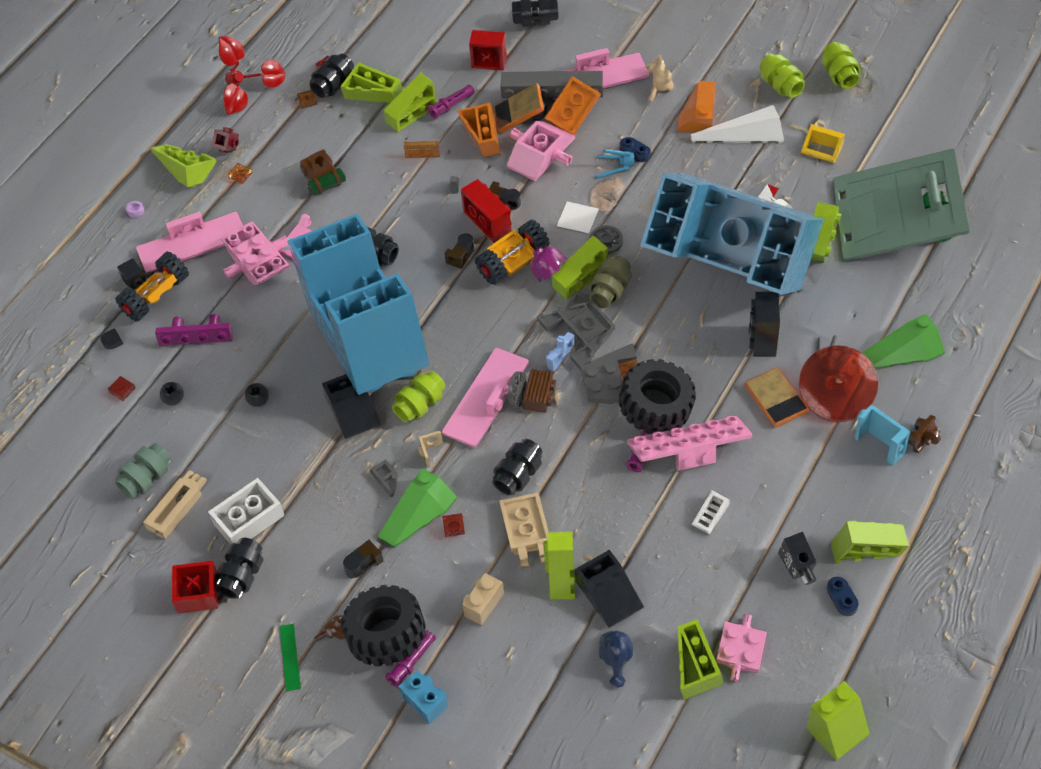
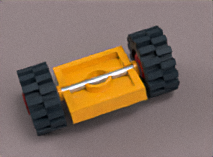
[475,219,550,285]
[115,251,189,322]

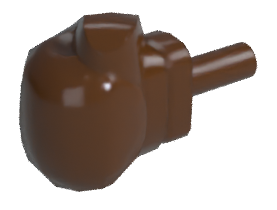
[314,615,345,641]

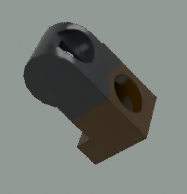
[489,181,521,210]
[445,233,474,269]
[343,539,384,578]

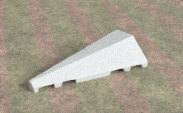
[690,105,784,143]

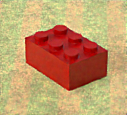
[460,179,512,243]

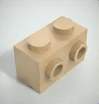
[462,573,504,626]

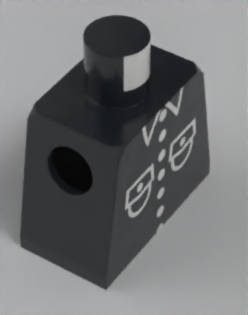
[778,531,817,585]

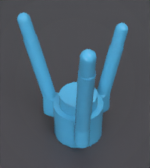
[595,149,634,178]

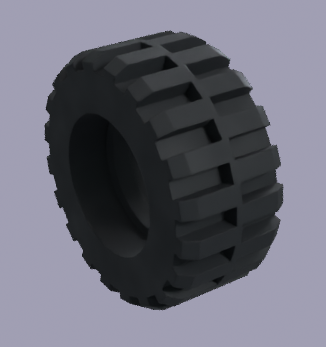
[618,359,696,434]
[341,585,426,667]

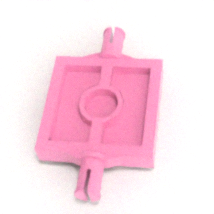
[716,614,767,682]

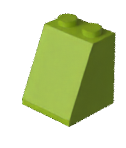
[806,681,870,761]

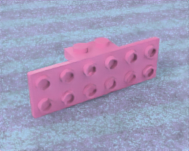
[552,48,649,100]
[136,211,243,274]
[442,348,529,448]
[628,416,752,471]

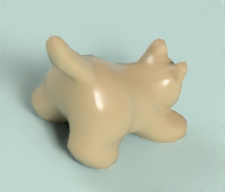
[645,54,674,101]

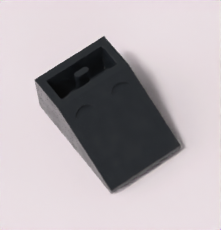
[322,374,381,439]
[574,549,644,628]

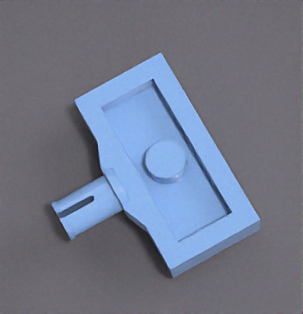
[546,332,575,372]

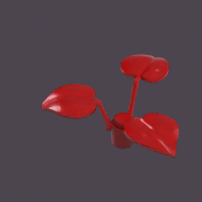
[218,36,286,115]

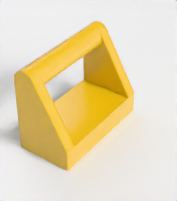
[801,124,845,163]

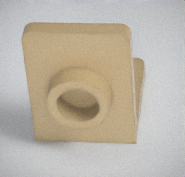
[417,431,443,468]

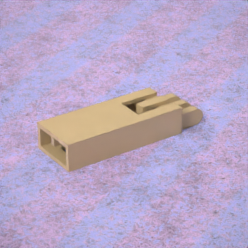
[143,470,207,540]

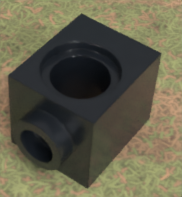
[117,258,146,290]

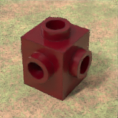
[211,127,239,153]

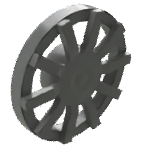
[589,225,623,255]
[508,371,527,407]

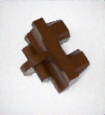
[908,415,941,453]

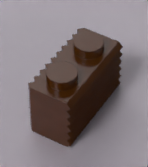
[523,369,556,413]

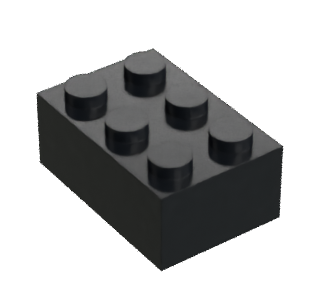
[749,292,780,357]

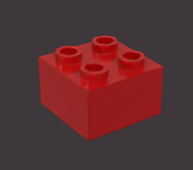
[469,30,507,70]
[172,561,218,613]

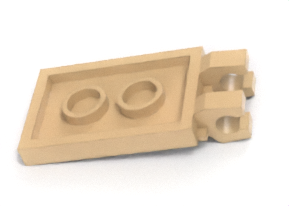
[499,493,549,568]

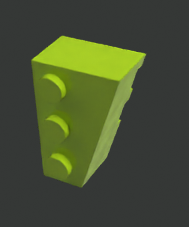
[341,62,403,103]
[384,72,437,132]
[811,202,841,263]
[552,235,608,300]
[830,520,909,564]

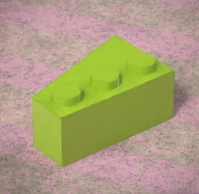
[543,532,575,600]
[678,619,724,700]

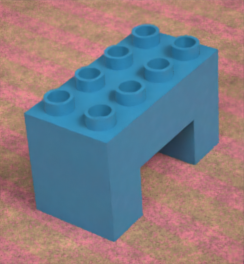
[640,173,824,295]
[287,213,430,395]

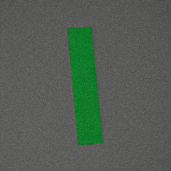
[280,624,301,692]

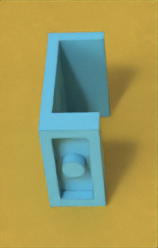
[855,405,910,466]

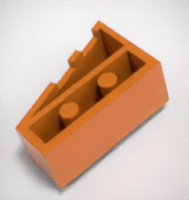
[457,102,500,157]

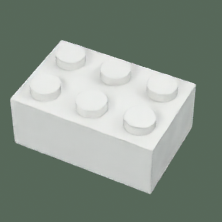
[208,478,285,545]

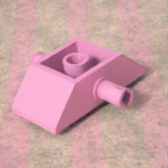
[507,121,575,181]
[222,221,290,285]

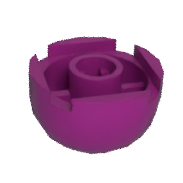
[530,246,567,282]

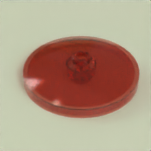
[799,345,878,422]

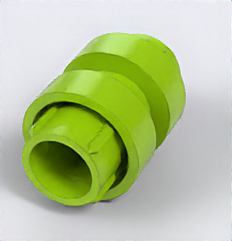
[821,42,861,89]
[759,54,805,98]
[392,371,446,423]

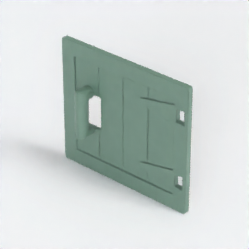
[833,148,970,261]

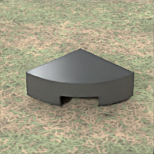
[450,176,459,194]

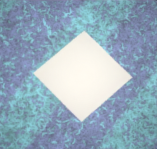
[557,202,599,233]

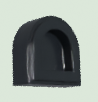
[101,328,123,349]

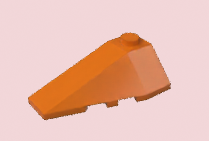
[677,81,716,133]

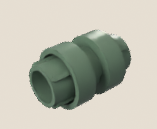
[115,443,171,498]

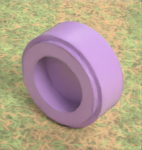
[126,201,144,218]

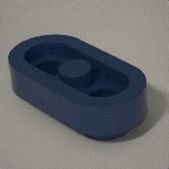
[620,137,651,162]
[827,577,859,616]

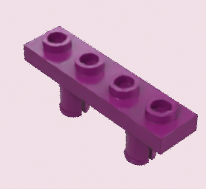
[155,314,233,346]

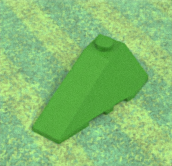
[859,314,945,370]
[378,468,457,548]

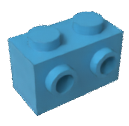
[398,670,448,724]

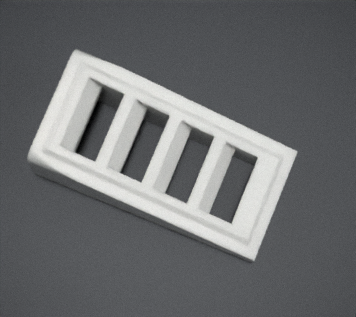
[692,490,730,535]

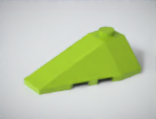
[151,144,216,187]

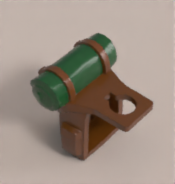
[300,149,346,195]

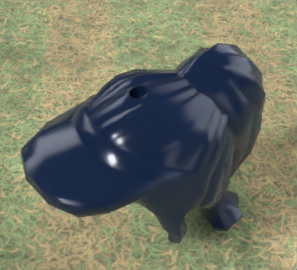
[599,630,633,688]

